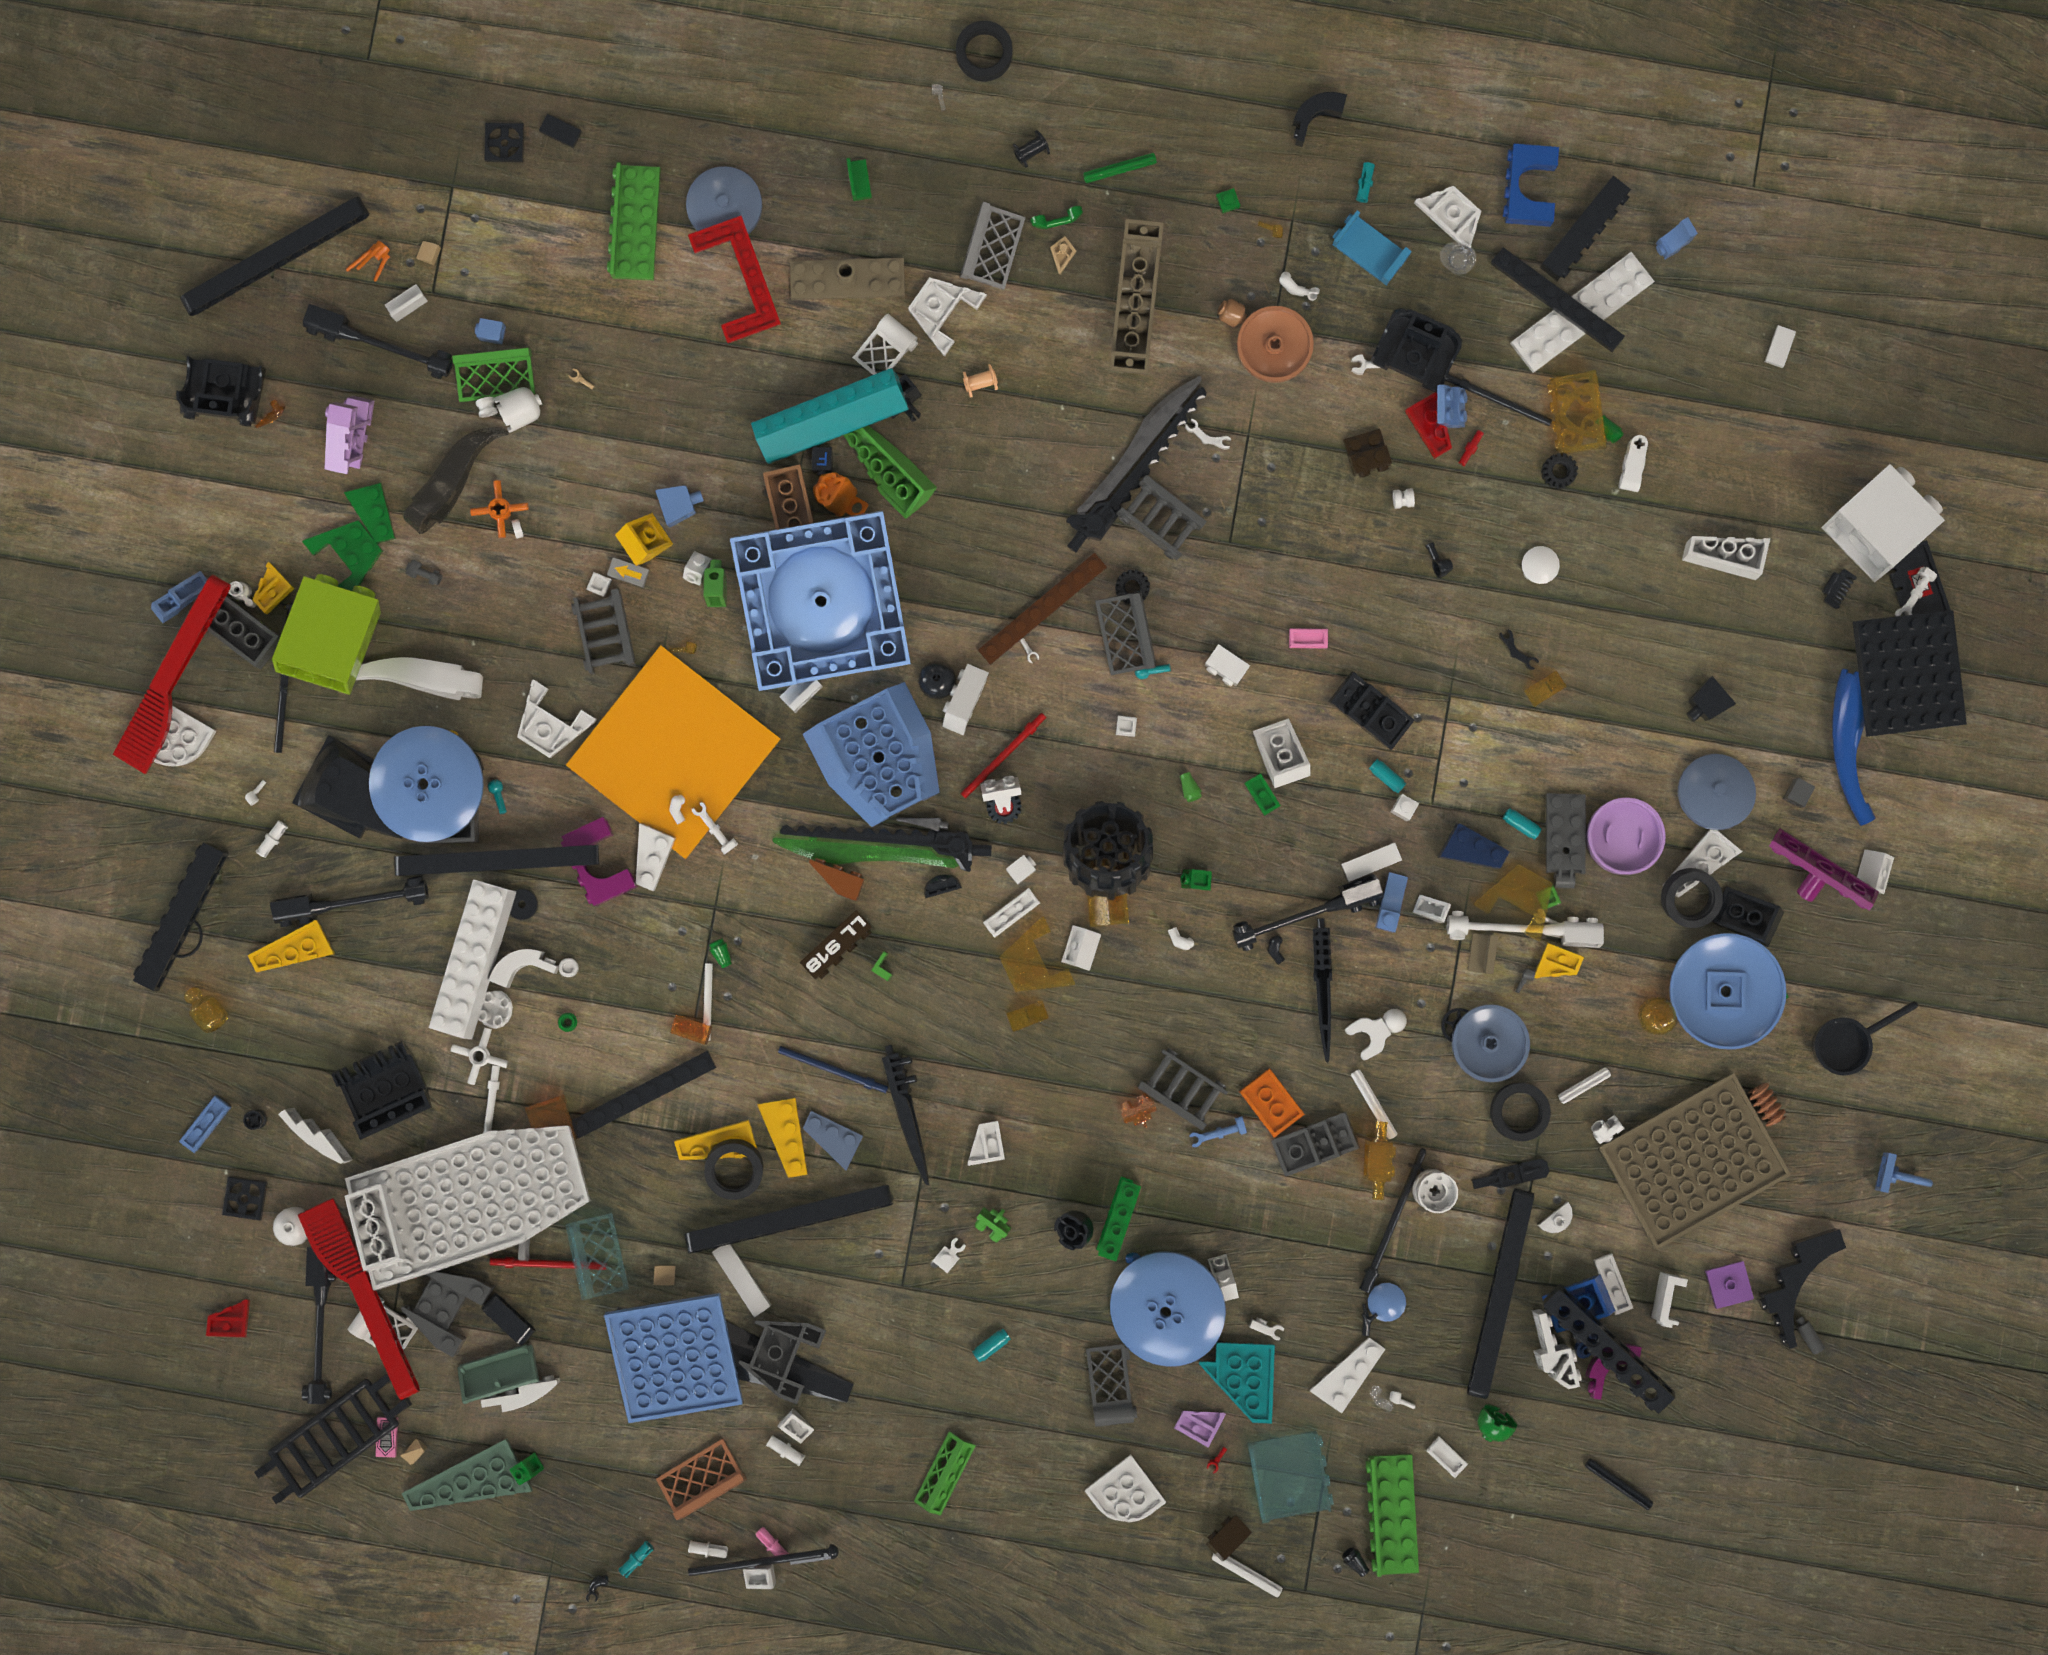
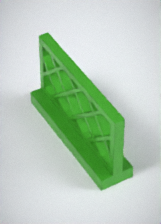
[452,348,536,402]

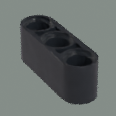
[481,1293,536,1346]

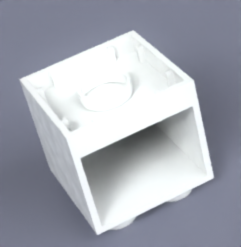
[1821,464,1945,583]

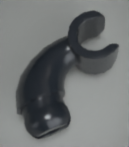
[586,1575,609,1602]

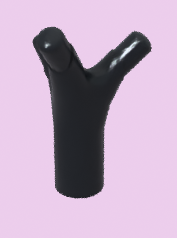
[1362,1304,1378,1336]

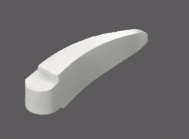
[356,657,483,700]

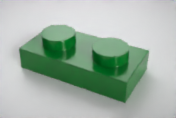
[1244,773,1281,816]

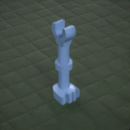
[1190,1116,1247,1147]

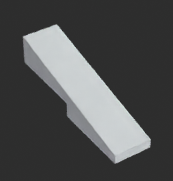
[712,1244,772,1318]

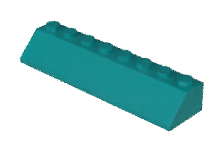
[751,368,909,464]

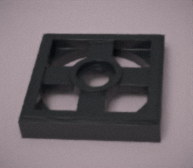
[484,123,524,162]
[222,1176,268,1221]

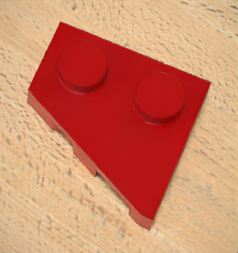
[206,1299,250,1338]

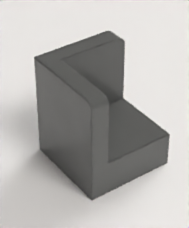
[1783,778,1815,808]

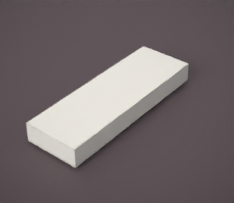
[1341,843,1402,882]
[983,888,1040,938]
[1593,1253,1633,1315]

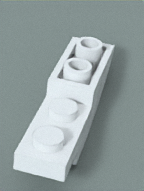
[481,1375,560,1412]

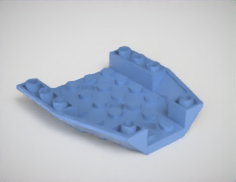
[803,682,940,827]

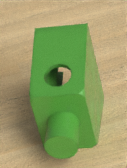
[704,560,727,607]

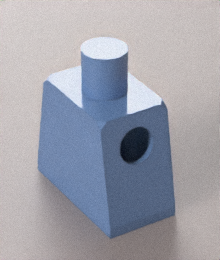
[655,485,704,527]

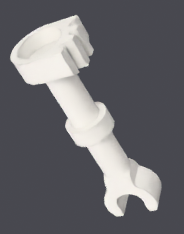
[1895,567,1937,616]
[692,802,738,854]

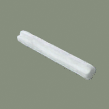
[1351,1070,1397,1139]
[1212,1553,1283,1597]

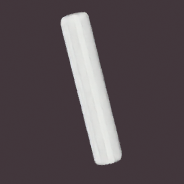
[1558,1068,1611,1104]

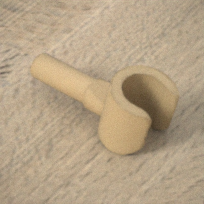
[568,369,595,390]

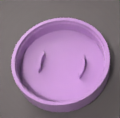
[1586,798,1666,875]

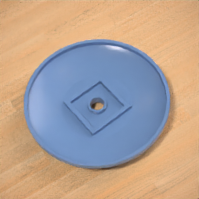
[369,726,484,842]
[1669,933,1786,1049]
[1110,1251,1226,1366]

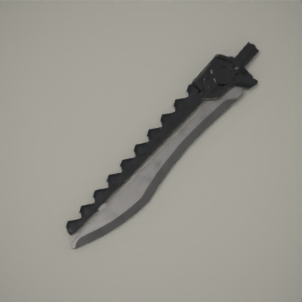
[1066,376,1207,553]

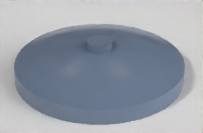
[686,166,762,243]
[1678,754,1756,830]
[1452,1005,1530,1082]

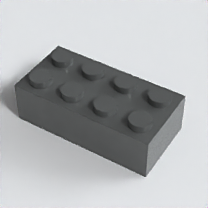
[207,596,281,669]

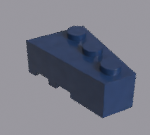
[1437,823,1510,869]

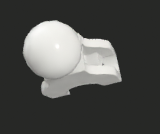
[1345,1009,1407,1060]

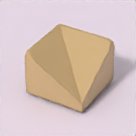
[400,1439,427,1465]

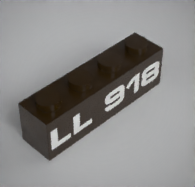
[799,910,873,980]

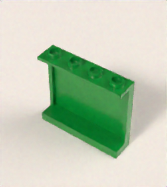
[1096,1176,1141,1262]

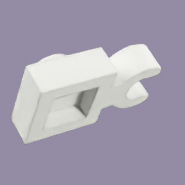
[933,1237,966,1273]

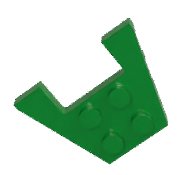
[302,521,383,591]

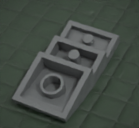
[1271,1112,1360,1177]

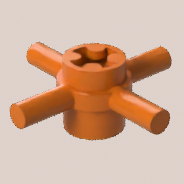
[470,480,529,538]

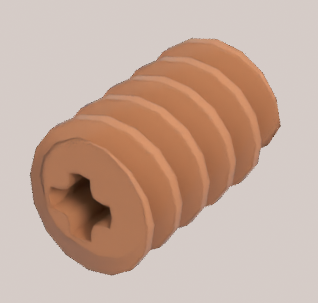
[1748,1083,1786,1127]

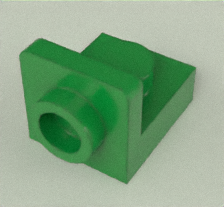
[1180,869,1212,891]
[509,1452,545,1485]

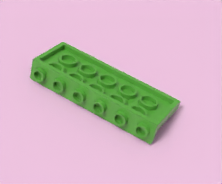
[607,162,661,281]
[1366,1454,1419,1577]

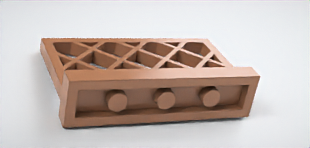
[656,1439,747,1520]

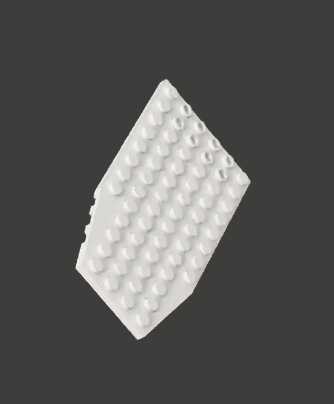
[345,1126,591,1291]

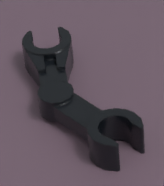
[1499,629,1539,670]

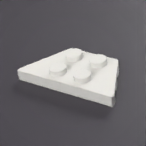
[1414,186,1481,252]

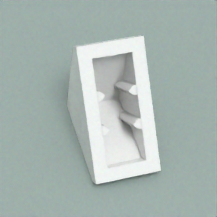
[1413,895,1451,923]
[778,1408,814,1444]
[743,1564,776,1589]

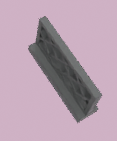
[1095,591,1157,675]

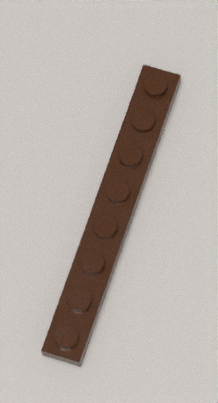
[978,553,1107,665]

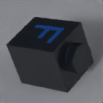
[812,447,833,476]

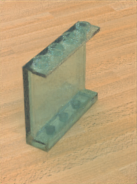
[1247,1431,1334,1524]

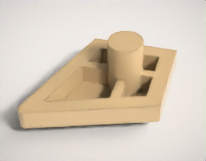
[1050,236,1077,274]

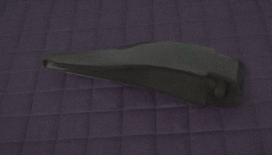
[403,427,509,534]

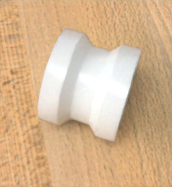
[475,397,498,418]

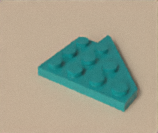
[1199,1342,1275,1424]

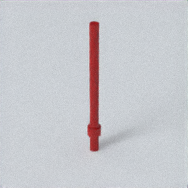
[960,713,1046,799]
[490,1256,607,1270]

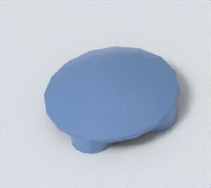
[1368,1283,1406,1322]

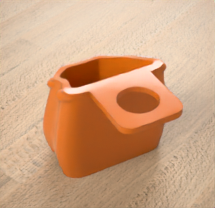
[813,472,868,517]

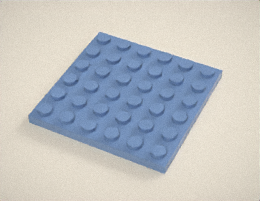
[604,1293,743,1423]

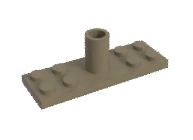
[790,258,905,300]

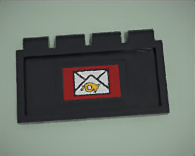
[1889,540,1951,616]

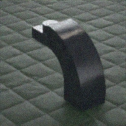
[1292,92,1347,147]

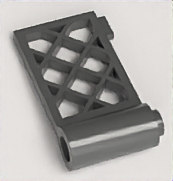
[1086,1344,1137,1427]

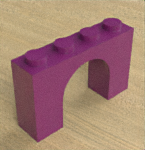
[561,817,638,906]

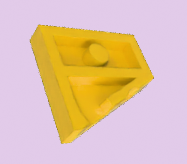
[252,562,295,614]
[1534,942,1584,978]

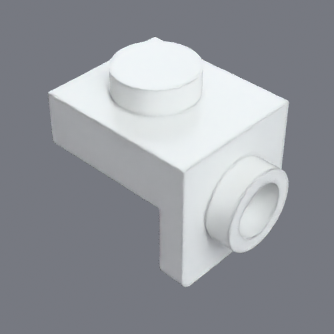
[683,551,711,585]

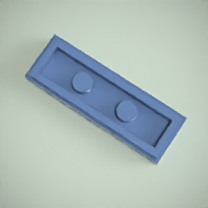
[179,1095,231,1153]

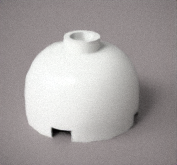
[273,1207,308,1246]

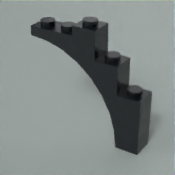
[1759,1228,1846,1349]

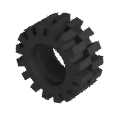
[1541,453,1578,489]
[1115,569,1150,605]

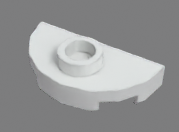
[1537,1202,1573,1233]

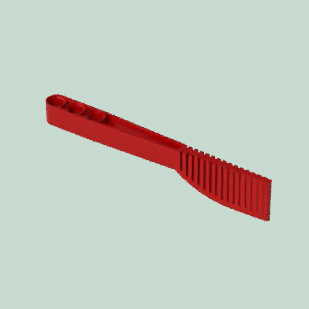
[113,574,231,774]
[298,1198,420,1400]

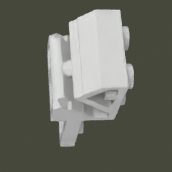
[1532,1309,1582,1389]

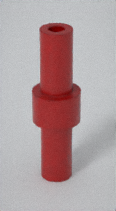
[1458,430,1484,466]

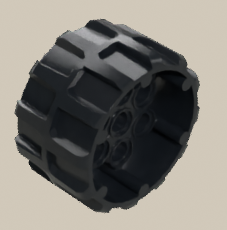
[1063,801,1153,900]

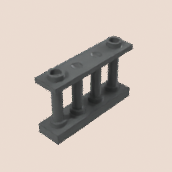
[1116,475,1207,560]
[571,589,636,675]
[1138,1048,1228,1131]

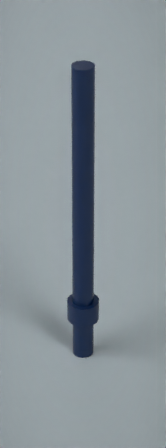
[778,1046,889,1094]

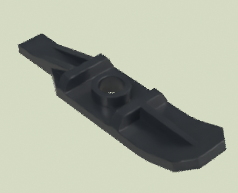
[1472,1158,1550,1189]

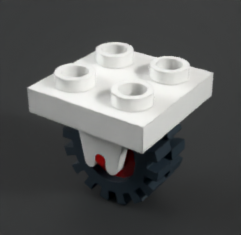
[980,776,1022,824]

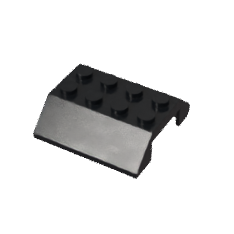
[331,1040,432,1140]

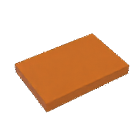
[1239,1068,1305,1138]

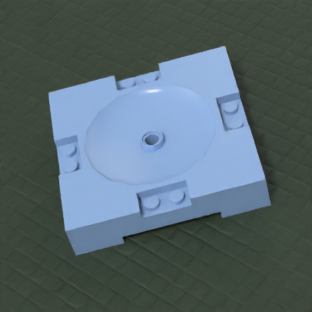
[730,510,911,691]

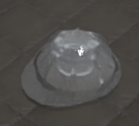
[1440,242,1476,275]

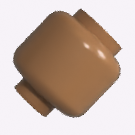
[1217,299,1247,327]

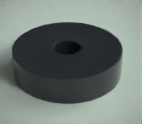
[510,889,538,920]

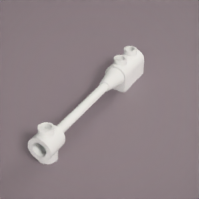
[1447,911,1604,948]

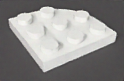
[154,705,216,767]
[1084,1454,1166,1522]

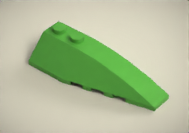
[844,426,937,519]

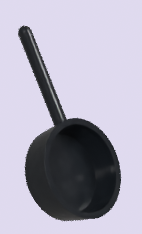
[1812,1001,1918,1076]

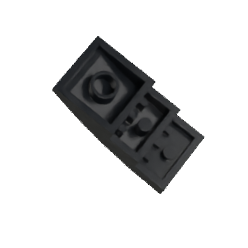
[1328,671,1415,750]

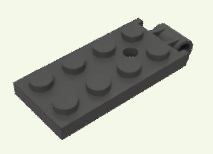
[1546,793,1586,889]

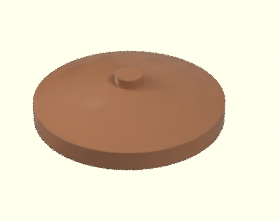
[1237,306,1314,383]

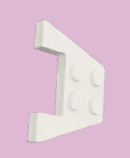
[908,277,987,356]
[517,680,596,758]

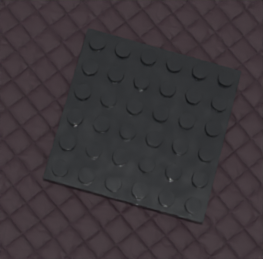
[1853,611,1967,737]

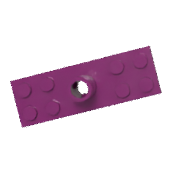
[1769,828,1879,911]

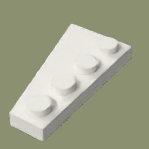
[1662,829,1743,898]

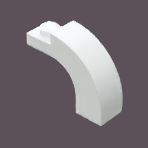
[488,949,559,988]

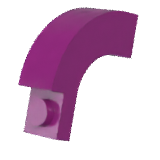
[1585,1343,1642,1400]

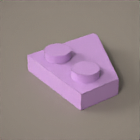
[1174,1411,1226,1448]

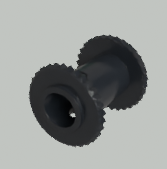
[1012,130,1050,168]

